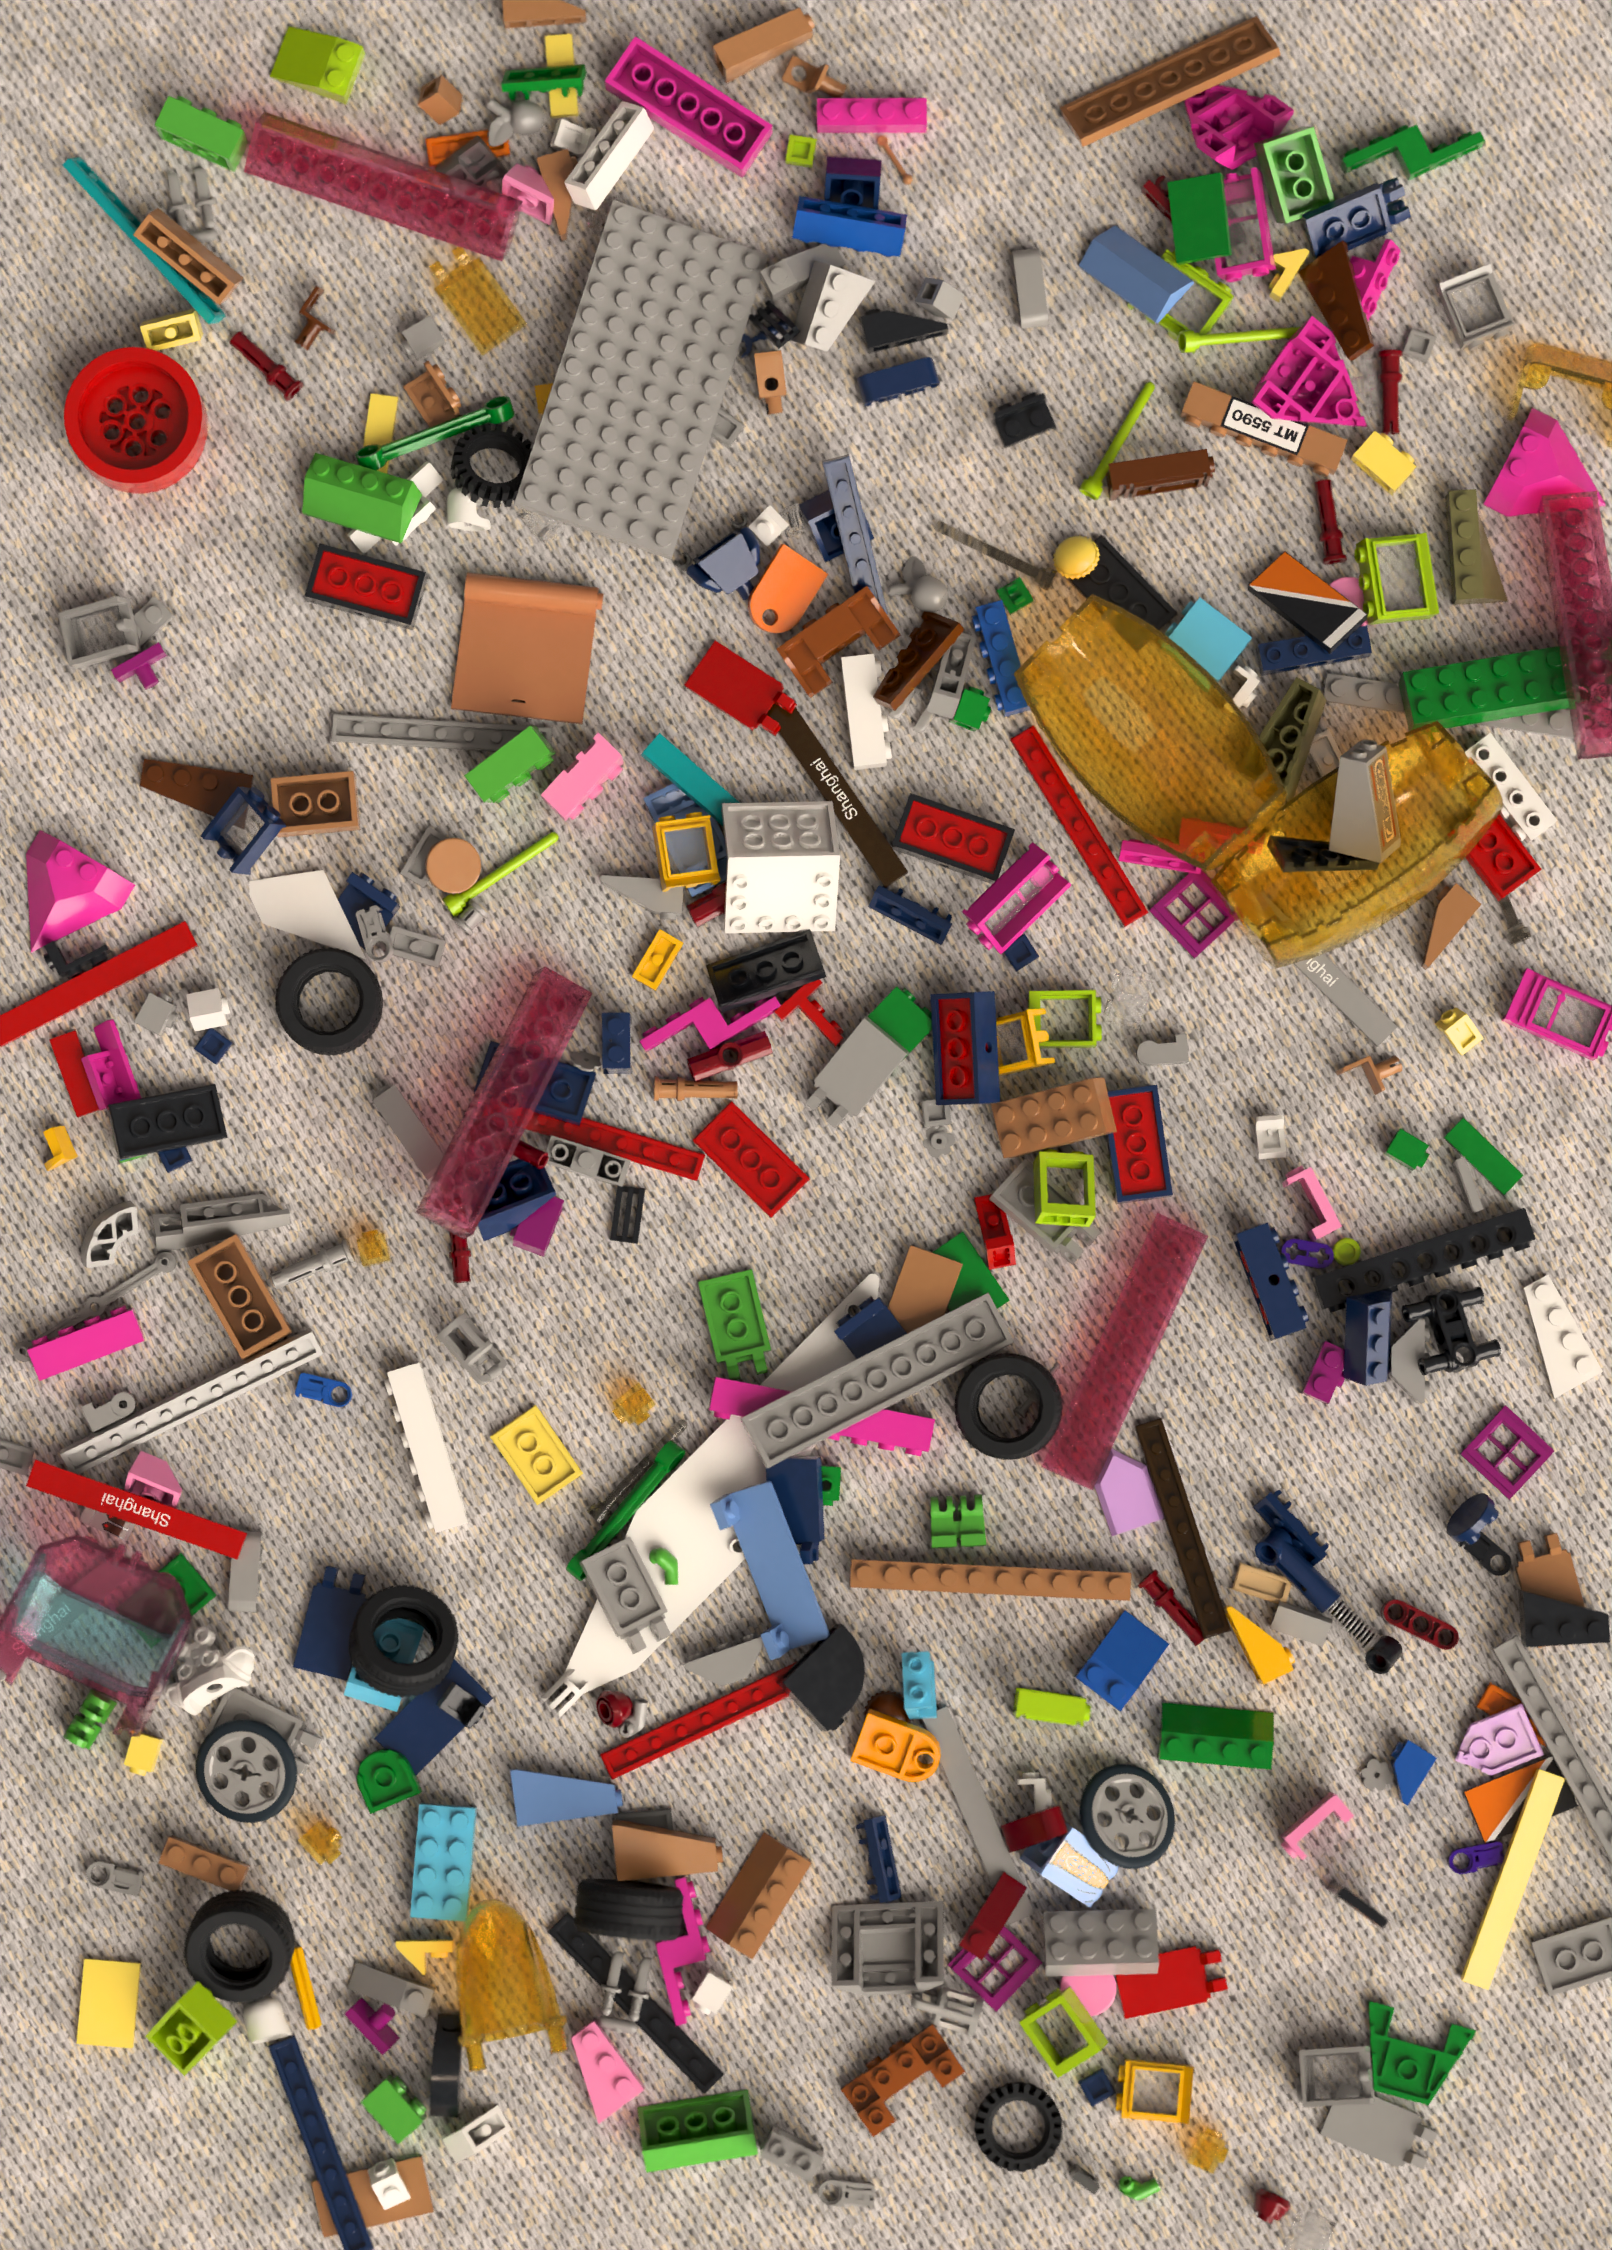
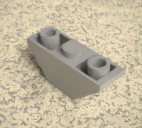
[546,1135,631,1187]
[1389,1319,1430,1404]
[684,1632,764,1686]

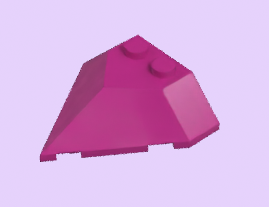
[1183,85,1294,170]
[1251,316,1367,427]
[1483,408,1606,517]
[26,830,135,953]

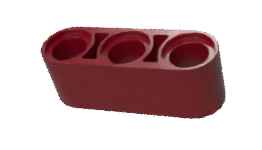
[1381,1599,1459,1650]
[1001,1806,1068,1853]

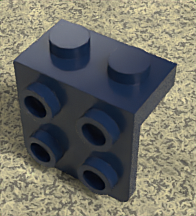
[338,872,400,950]
[834,1297,907,1359]

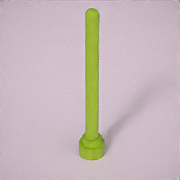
[1178,326,1300,353]
[1079,382,1155,500]
[442,832,559,917]

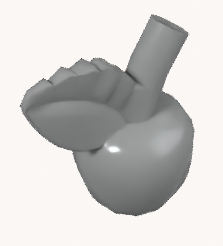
[486,99,544,147]
[889,556,948,612]

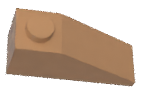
[502,0,587,29]
[536,148,578,241]
[1422,883,1481,970]

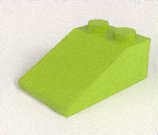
[270,26,365,105]

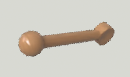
[877,136,913,185]

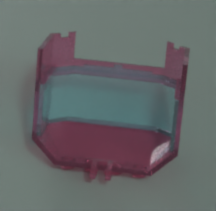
[0,1534,192,1737]

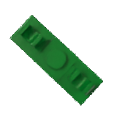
[501,64,587,101]

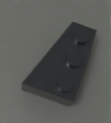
[1518,1589,1610,1647]

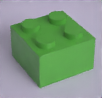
[361,2074,427,2144]

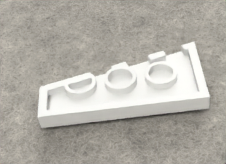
[1523,1274,1603,1399]

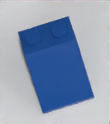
[1074,1610,1169,1712]

